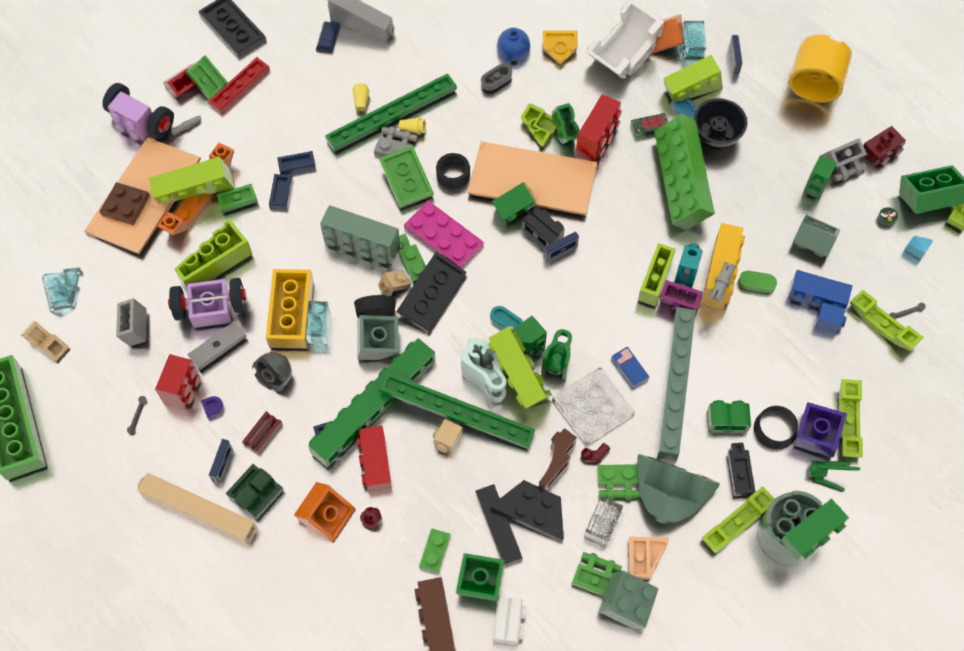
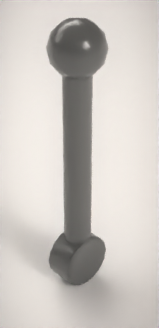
[889,302,926,319]
[127,396,147,434]

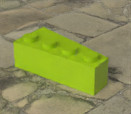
[149,157,235,204]
[174,218,253,290]
[488,326,552,409]

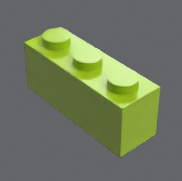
[638,243,676,306]

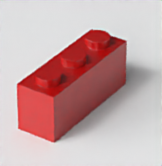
[356,426,392,492]

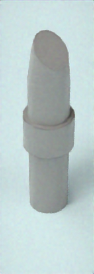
[170,115,201,136]

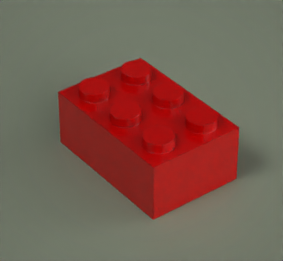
[575,94,622,162]

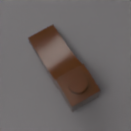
[539,428,577,490]

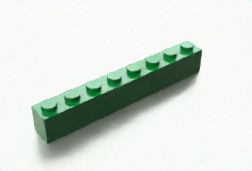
[308,338,435,467]

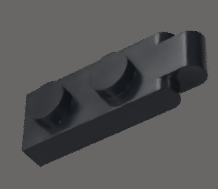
[728,442,756,497]

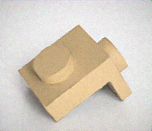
[378,269,412,296]

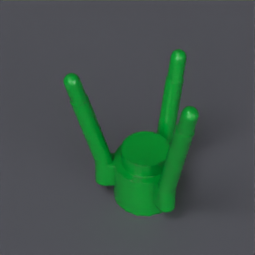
[809,461,861,491]

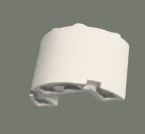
[586,0,664,78]

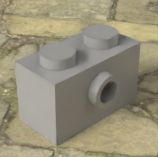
[116,298,147,346]

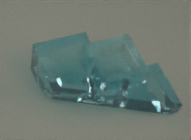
[42,267,81,311]

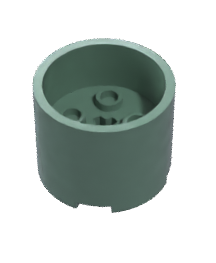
[758,490,823,565]

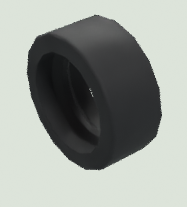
[436,153,470,189]

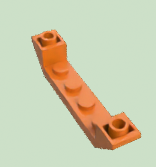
[157,143,235,235]

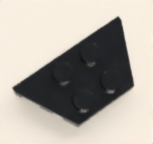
[490,480,564,542]

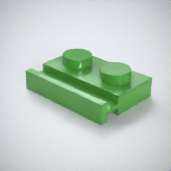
[185,55,228,100]

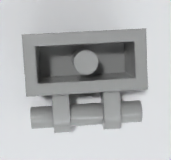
[821,138,867,182]

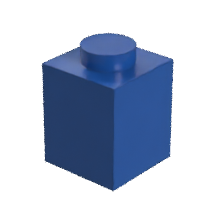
[814,302,847,333]

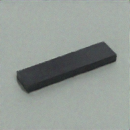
[475,484,523,566]

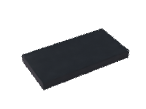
[198,0,266,58]
[396,252,467,333]

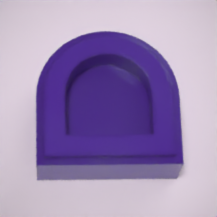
[201,396,224,420]

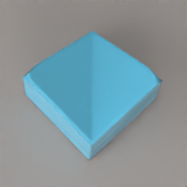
[904,236,933,260]

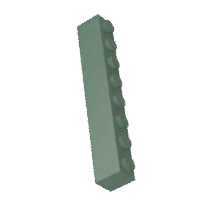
[657,307,696,462]

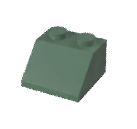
[793,215,841,257]
[357,315,399,360]

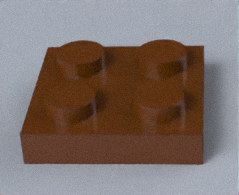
[99,182,150,226]

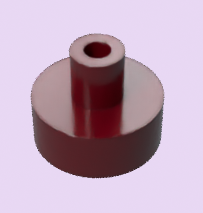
[360,507,382,529]

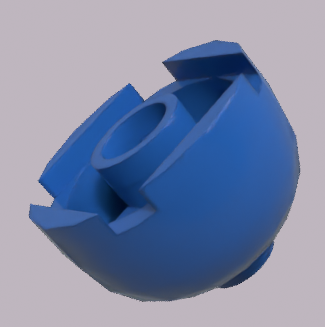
[496,27,531,63]

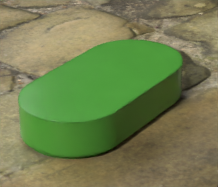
[738,270,777,293]

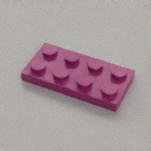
[404,200,484,268]

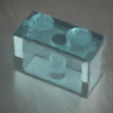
[680,21,706,60]
[306,301,330,346]

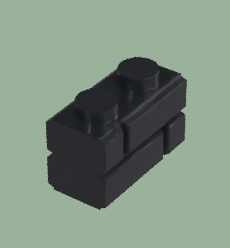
[522,207,565,247]

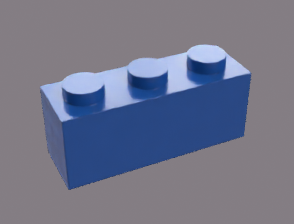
[788,270,853,310]

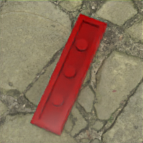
[208,57,270,114]

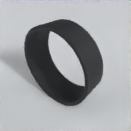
[354,295,396,318]
[754,405,798,449]

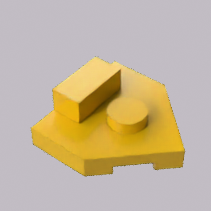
[543,30,578,65]

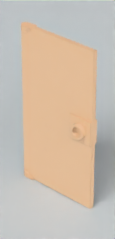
[84,137,201,254]
[467,141,597,215]

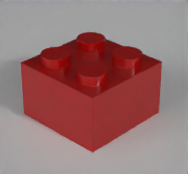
[155,354,200,410]

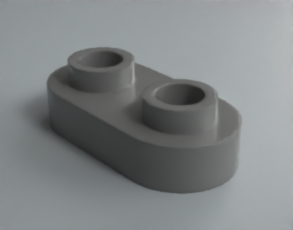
[481,64,512,91]

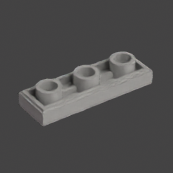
[187,321,247,371]

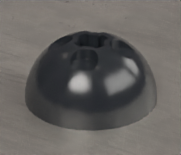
[694,98,748,148]

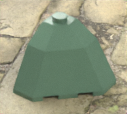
[637,454,720,524]

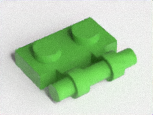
[597,464,640,500]
[572,551,622,597]

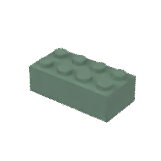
[320,205,401,265]

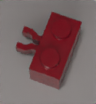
[863,126,906,168]

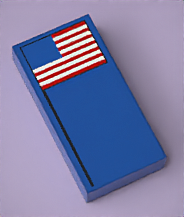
[611,346,650,388]

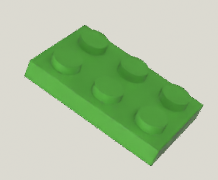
[379,145,434,208]

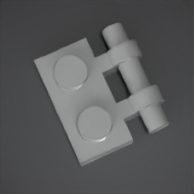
[374,126,418,157]

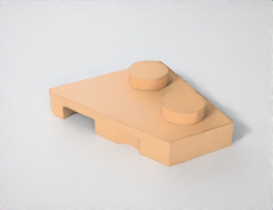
[628,537,669,580]

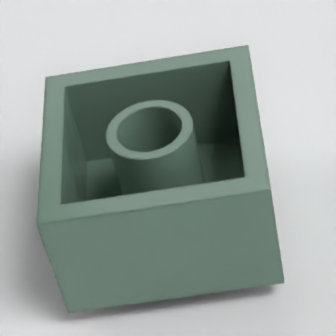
[599,571,659,629]

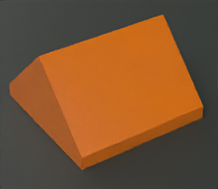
[651,14,684,54]

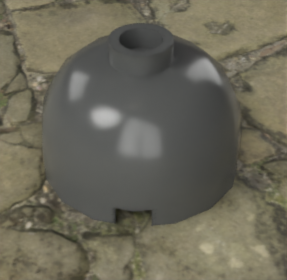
[252,352,292,391]

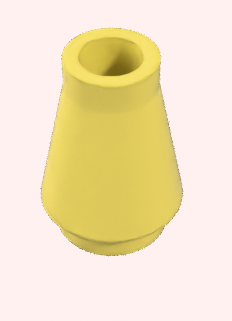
[352,83,370,111]
[399,117,426,135]

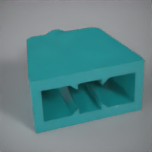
[674,243,703,288]

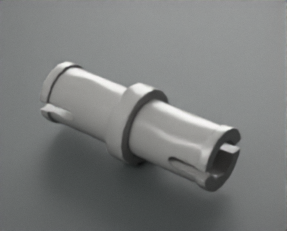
[709,262,736,302]

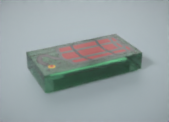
[630,113,668,138]

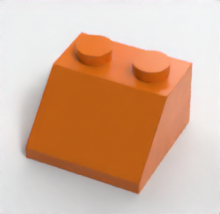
[293,482,355,542]

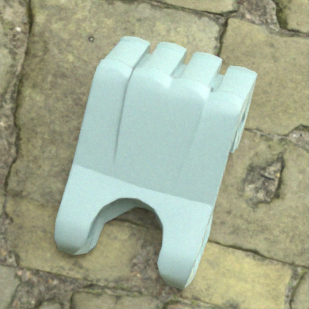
[460,338,506,404]

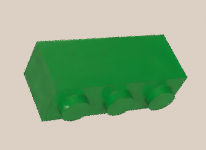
[780,498,849,562]

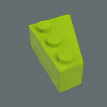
[663,54,723,102]

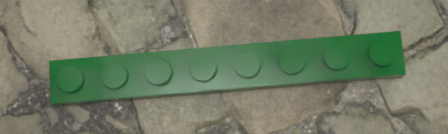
[325,73,457,152]
[380,372,535,449]

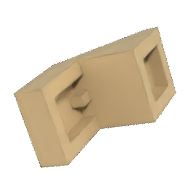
[21,321,69,361]

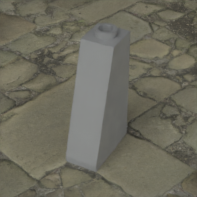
[327,0,395,41]

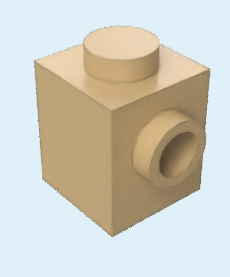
[432,419,463,454]

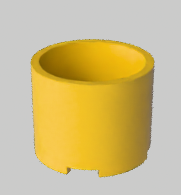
[789,35,852,103]

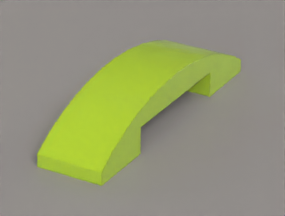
[850,290,924,351]
[839,379,863,458]
[702,486,775,554]

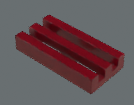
[242,411,283,455]

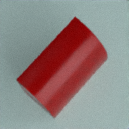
[163,63,196,97]

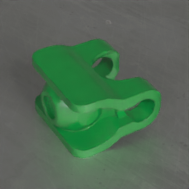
[541,329,572,380]

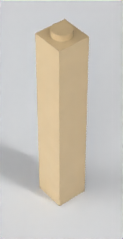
[137,472,257,545]

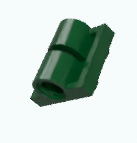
[225,464,284,520]

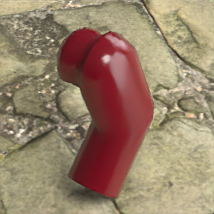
[581,443,610,462]

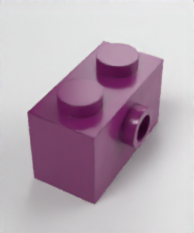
[659,280,703,314]

